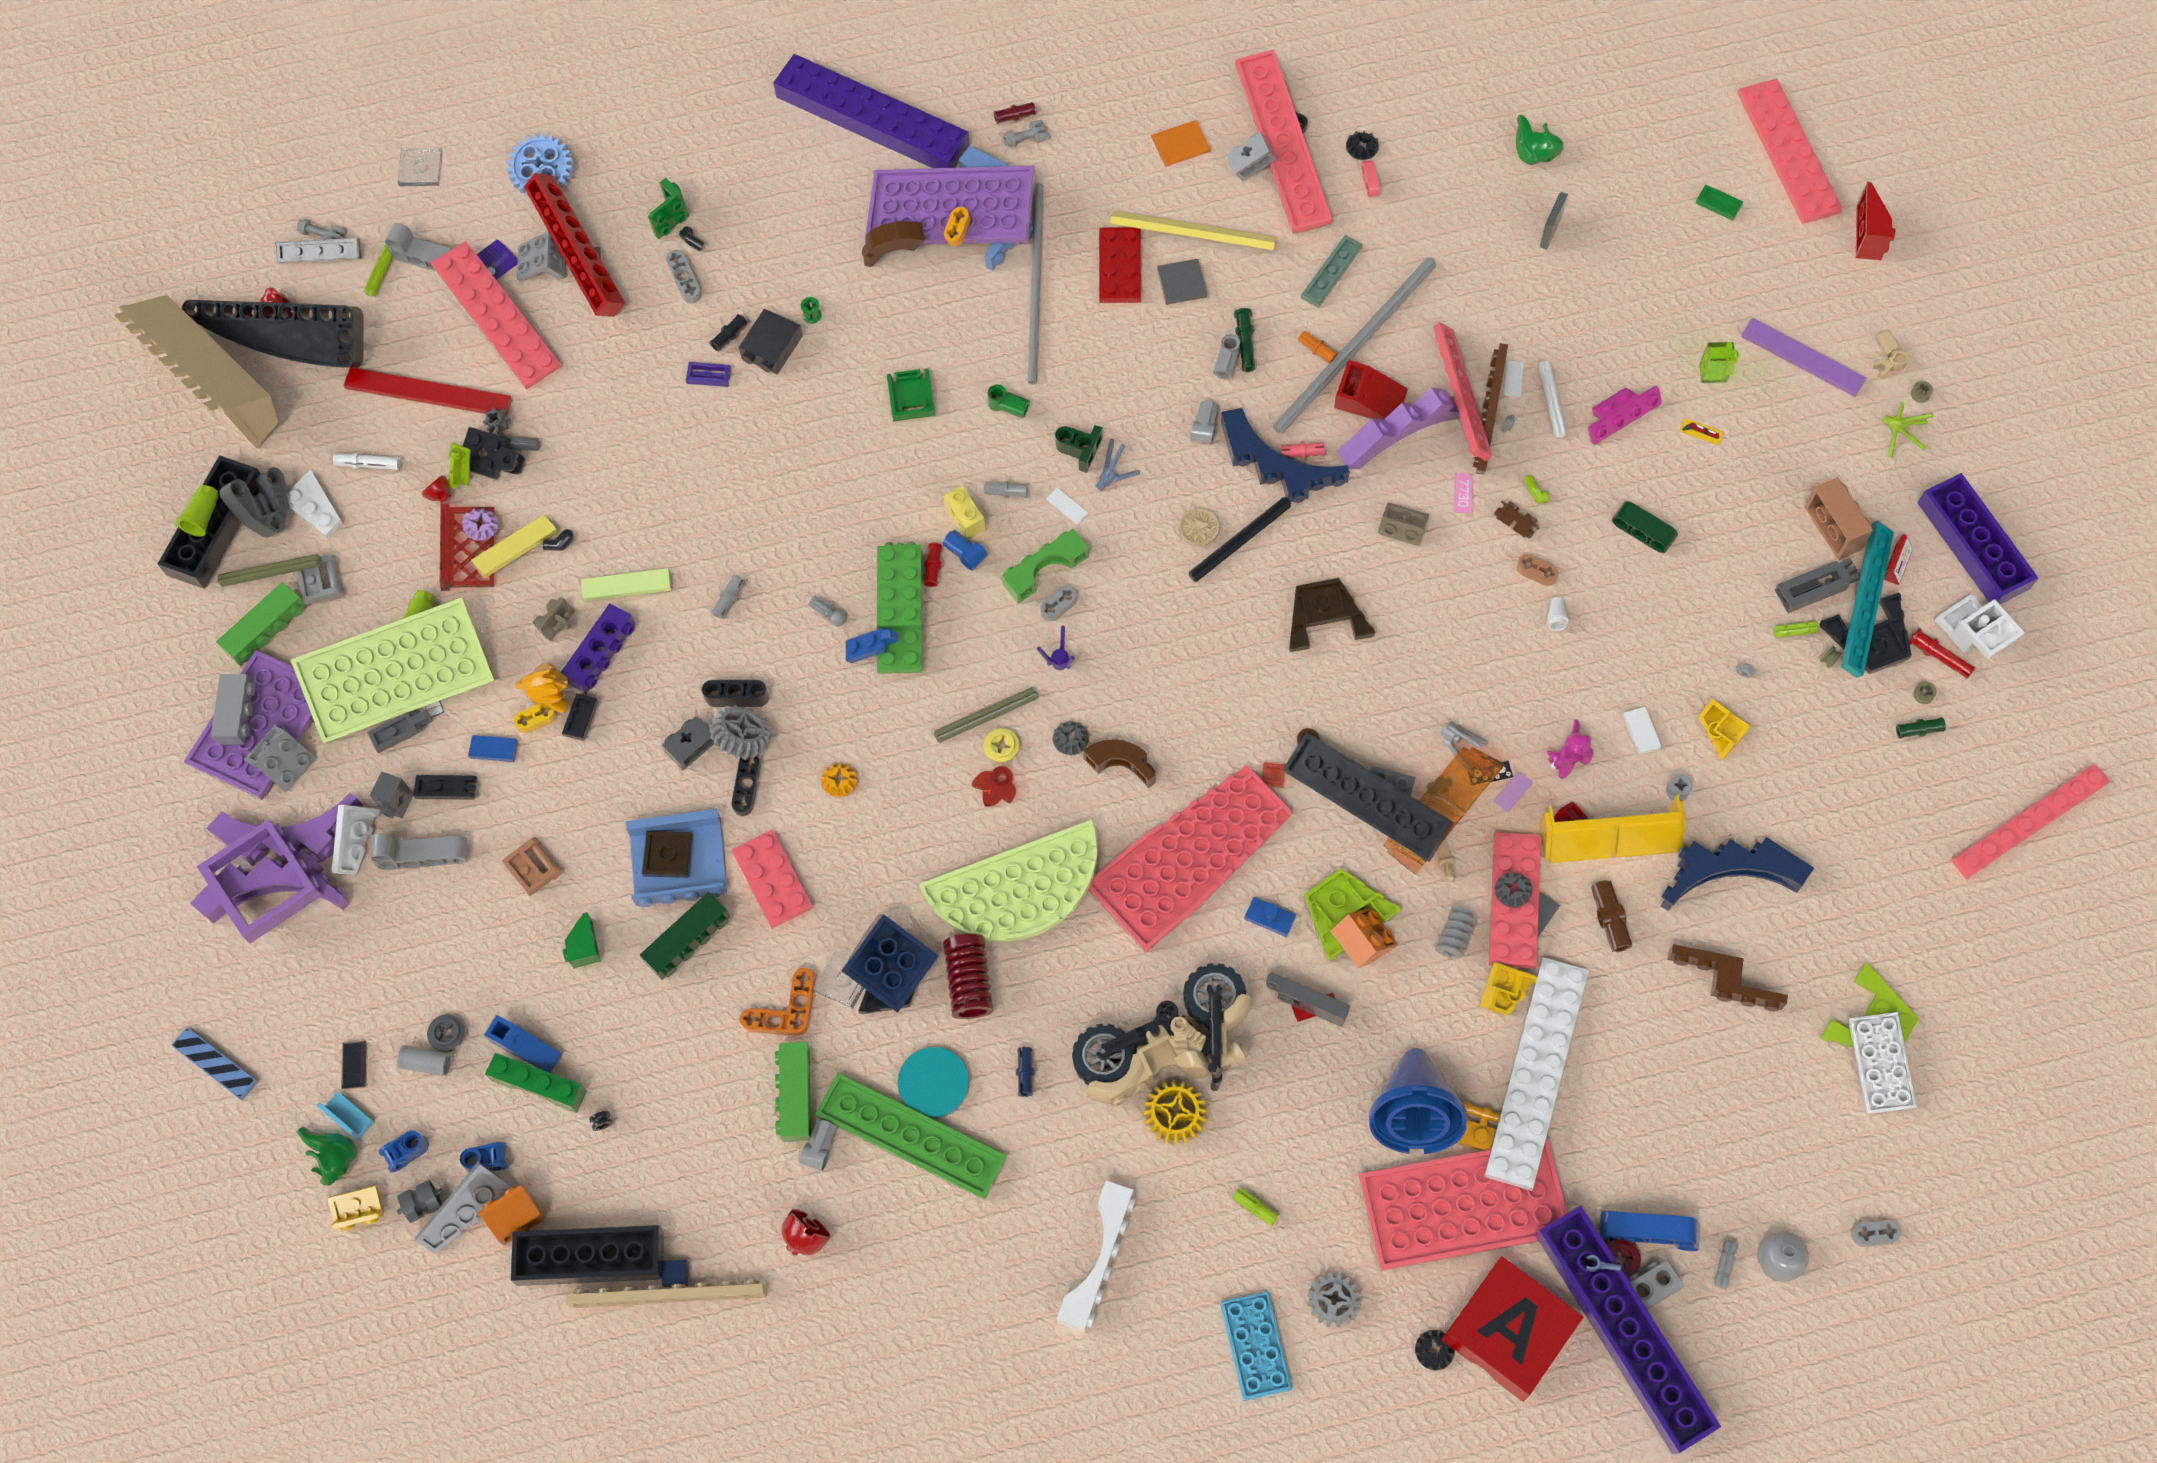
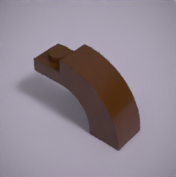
[862,221,924,267]
[1083,739,1156,788]

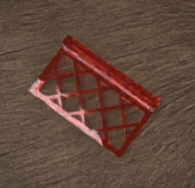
[439,504,495,591]

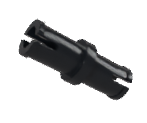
[709,314,747,352]

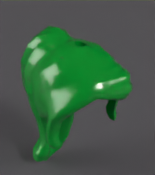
[1516,115,1564,165]
[296,1126,358,1186]

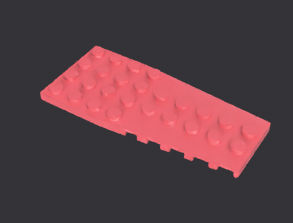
[1088,765,1292,953]

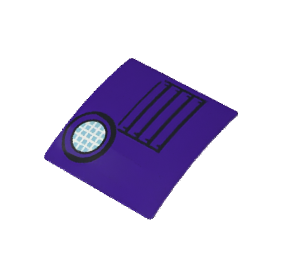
[476,239,518,280]

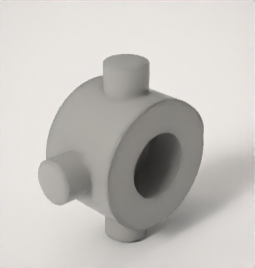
[1502,415,1516,433]
[1736,663,1756,678]

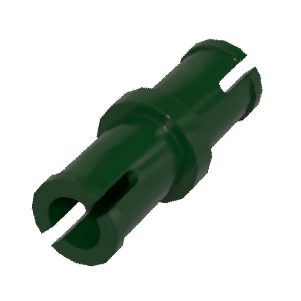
[1896,717,1946,739]

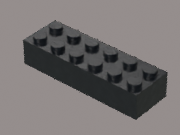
[157,455,261,589]
[510,1225,664,1286]

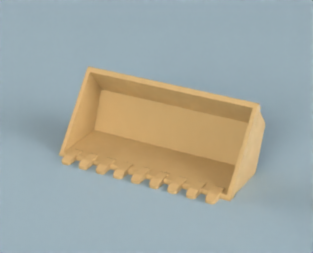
[114,295,278,449]

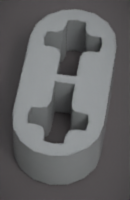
[1040,586,1077,621]
[1851,1220,1901,1247]

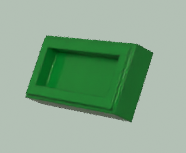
[1695,184,1743,221]

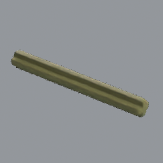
[217,554,322,587]
[934,687,1038,743]

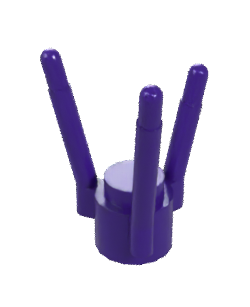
[1037,625,1075,670]

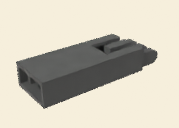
[1775,559,1861,613]
[1266,973,1350,1027]

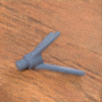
[1095,439,1140,491]

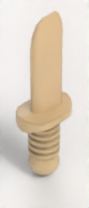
[1438,838,1455,882]

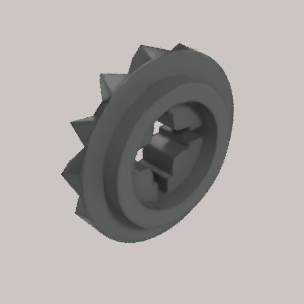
[1053,720,1089,755]
[1495,871,1533,908]
[427,1014,465,1052]

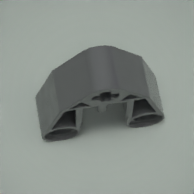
[220,467,289,538]

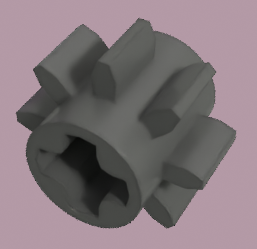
[482,407,511,435]

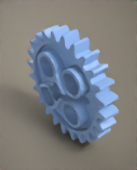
[506,133,574,197]

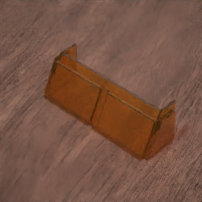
[1383,747,1505,875]

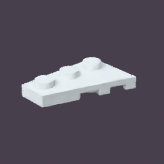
[287,470,343,539]

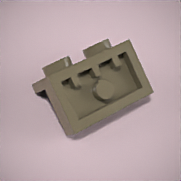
[1378,503,1429,546]

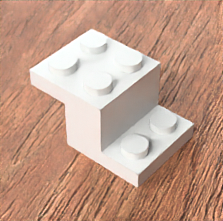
[1935,594,2025,660]

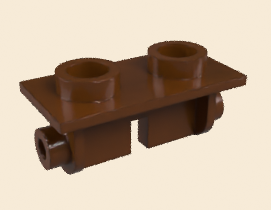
[1494,501,1539,539]

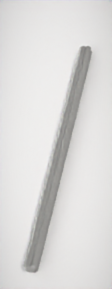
[1273,257,1436,434]

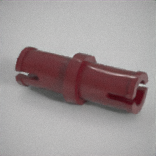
[993,102,1036,124]

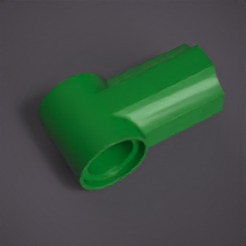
[987,384,1030,419]

